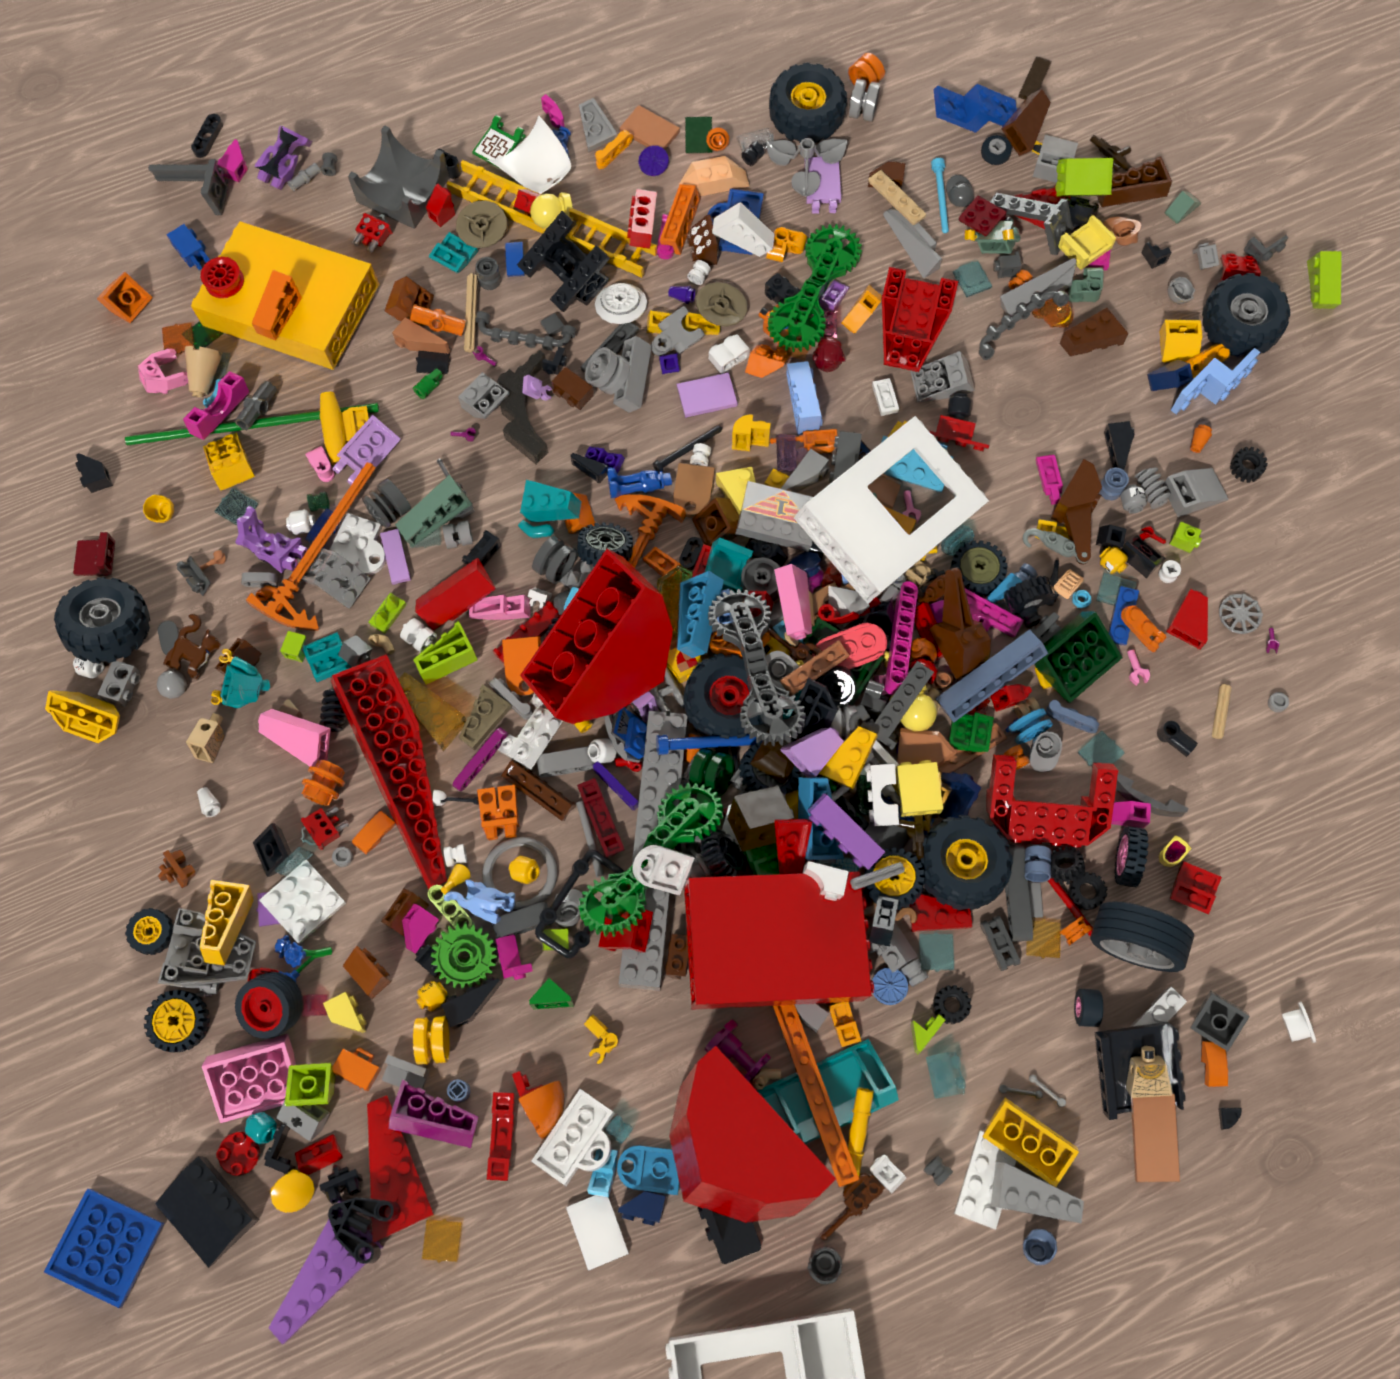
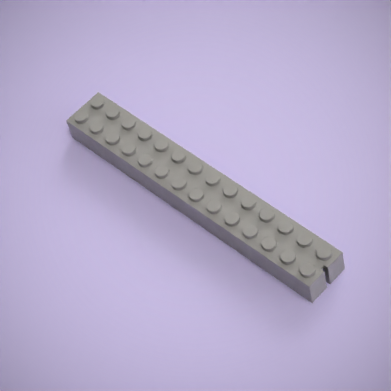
[619,711,688,991]

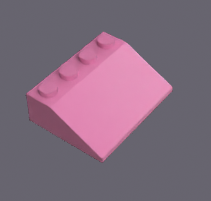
[202,1034,296,1123]

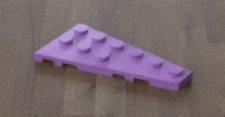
[269,1199,383,1345]

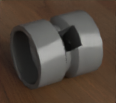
[475,257,501,290]

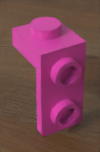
[496,935,533,980]

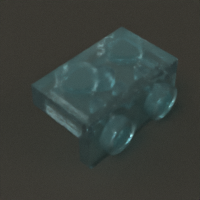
[926,1052,966,1099]

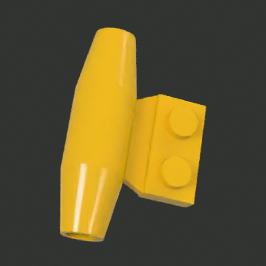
[320,391,369,466]

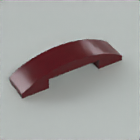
[577,778,625,858]

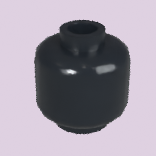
[948,393,972,420]

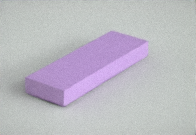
[380,529,411,585]

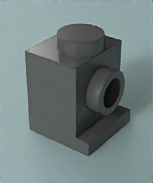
[993,251,1022,278]

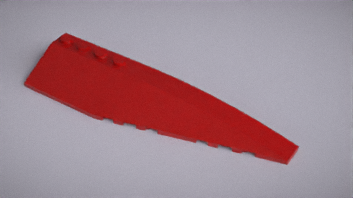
[330,654,447,890]

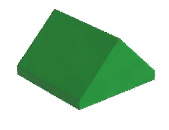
[529,978,574,1010]

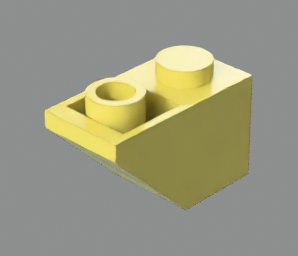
[323,992,367,1033]

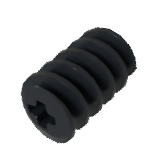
[319,689,345,732]

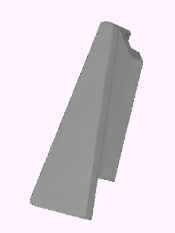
[883,206,942,278]
[1000,258,1076,317]

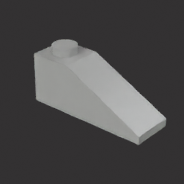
[781,449,829,493]

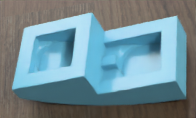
[587,1149,618,1197]

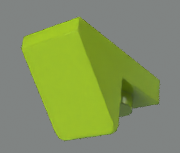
[911,1015,945,1054]

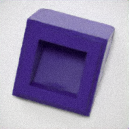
[659,354,680,374]

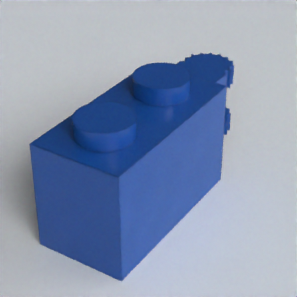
[166,224,210,271]

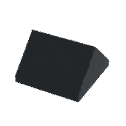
[1121,535,1166,578]
[252,823,296,877]

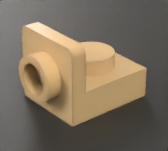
[905,560,931,590]

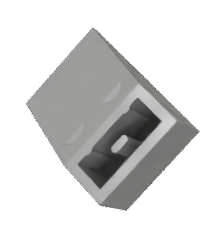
[1033,135,1078,183]
[910,351,975,403]
[1162,468,1228,517]

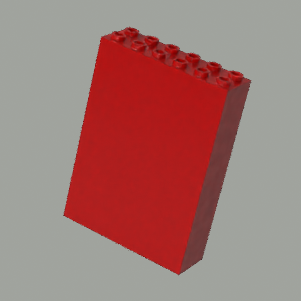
[684,871,874,1010]

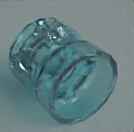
[605,1114,634,1144]

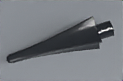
[1046,560,1059,606]

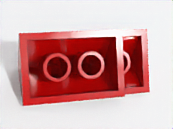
[415,558,496,631]

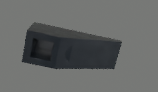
[441,977,502,1030]

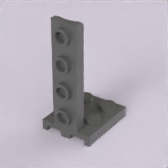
[148,159,230,215]
[990,193,1074,256]
[860,661,934,750]

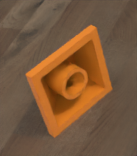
[97,272,153,323]

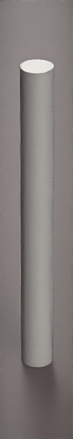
[576,801,604,878]

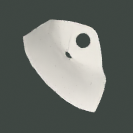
[488,116,571,194]

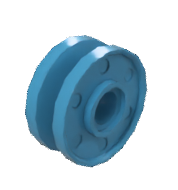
[1008,708,1053,745]

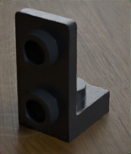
[745,538,788,567]
[264,1124,296,1174]

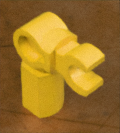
[584,1014,619,1064]

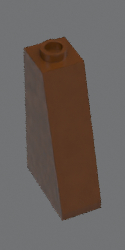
[1001,89,1051,156]

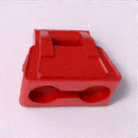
[990,684,1032,712]

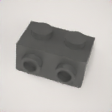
[1031,612,1062,644]

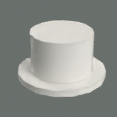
[1282,1002,1316,1043]

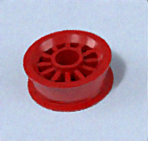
[200,257,244,298]

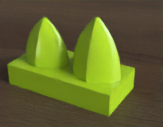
[368,593,407,634]

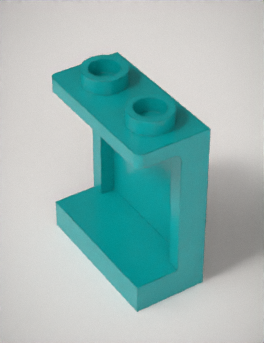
[704,537,753,593]

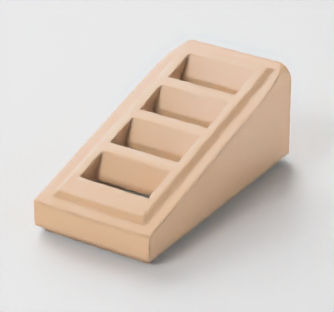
[1053,569,1084,599]

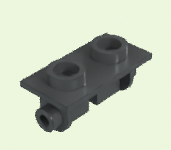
[177,556,211,596]

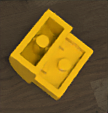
[732,414,771,451]

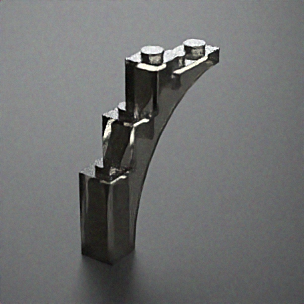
[497,350,548,464]

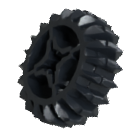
[700,830,746,877]

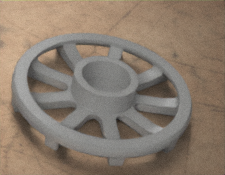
[1219,594,1263,634]

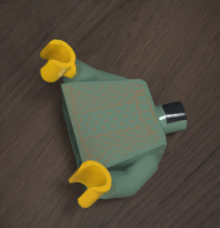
[965,217,1021,254]

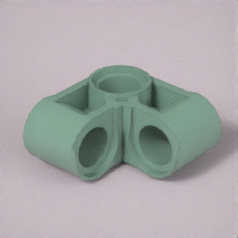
[1068,268,1103,302]

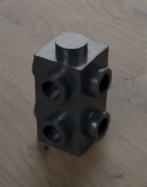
[765,273,801,304]

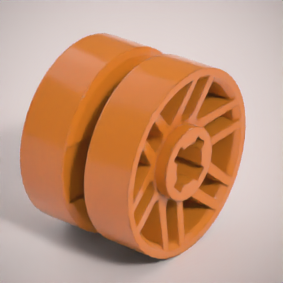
[848,53,885,92]

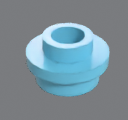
[1072,590,1091,608]

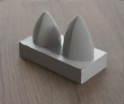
[560,560,594,591]

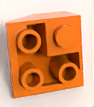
[745,344,791,378]

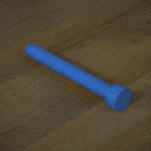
[656,734,762,755]

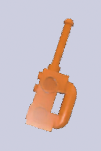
[769,429,837,454]

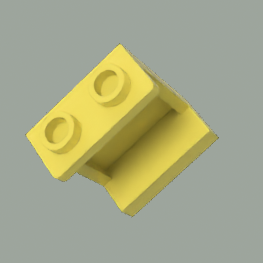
[1058,215,1116,270]
[895,760,943,817]

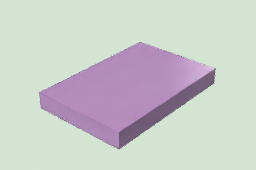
[677,373,737,418]

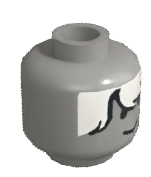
[1120,485,1147,514]

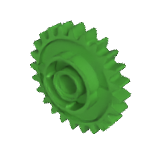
[431,922,497,989]

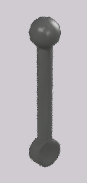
[999,1085,1043,1099]

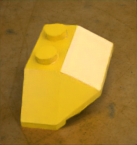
[45,690,120,743]

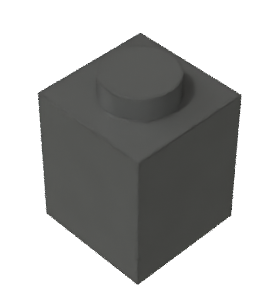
[339,635,372,667]

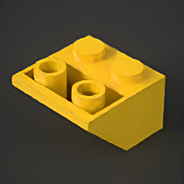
[1159,320,1202,362]

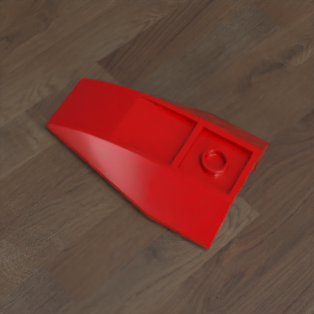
[882,267,958,372]

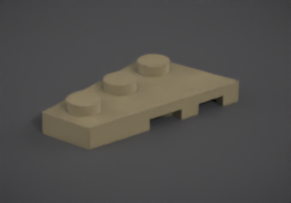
[459,684,512,751]

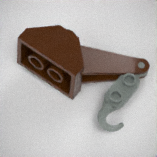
[1023,459,1102,565]

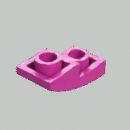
[541,94,565,128]

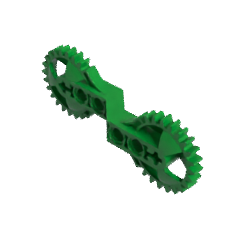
[768,224,862,352]
[578,783,723,937]

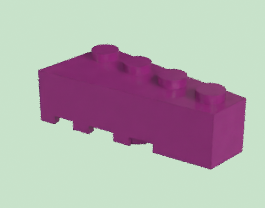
[389,1079,479,1148]

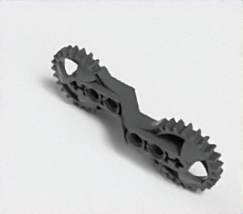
[708,589,805,746]

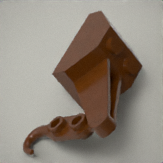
[916,567,991,679]

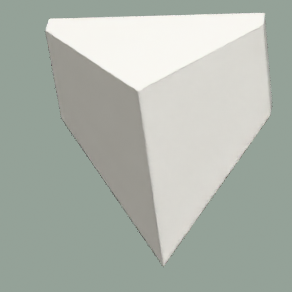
[828,586,870,630]

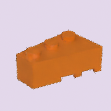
[251,270,302,341]

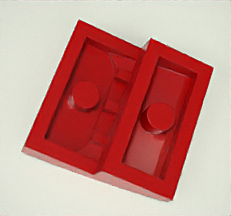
[1170,861,1222,915]

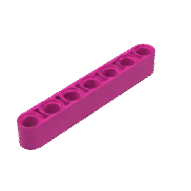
[885,581,918,695]

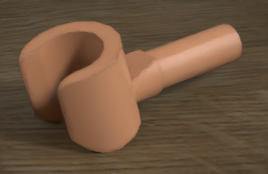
[200,550,225,570]

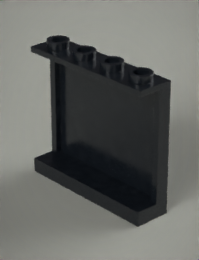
[1094,1022,1186,1120]

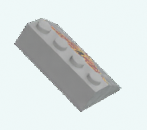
[735,481,813,552]

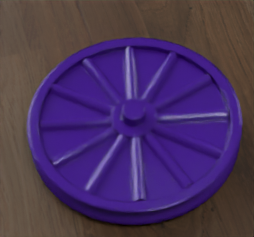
[638,146,669,176]

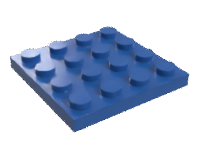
[44,1189,164,1308]

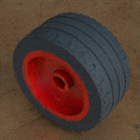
[235,972,304,1039]

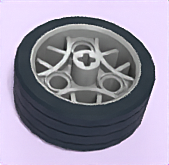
[1090,901,1195,972]

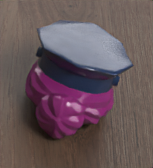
[787,552,824,593]

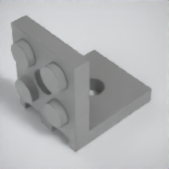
[302,548,371,609]

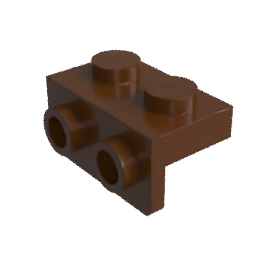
[666,934,689,980]

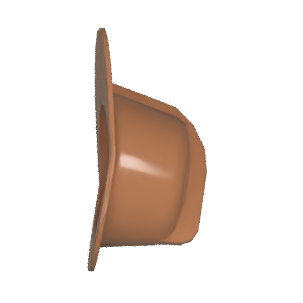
[1102,217,1141,246]

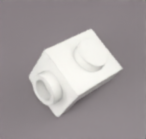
[870,1154,907,1194]

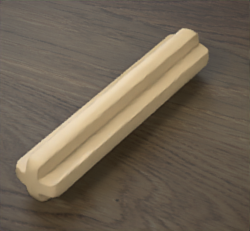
[1212,684,1231,739]

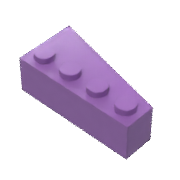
[807,794,885,870]

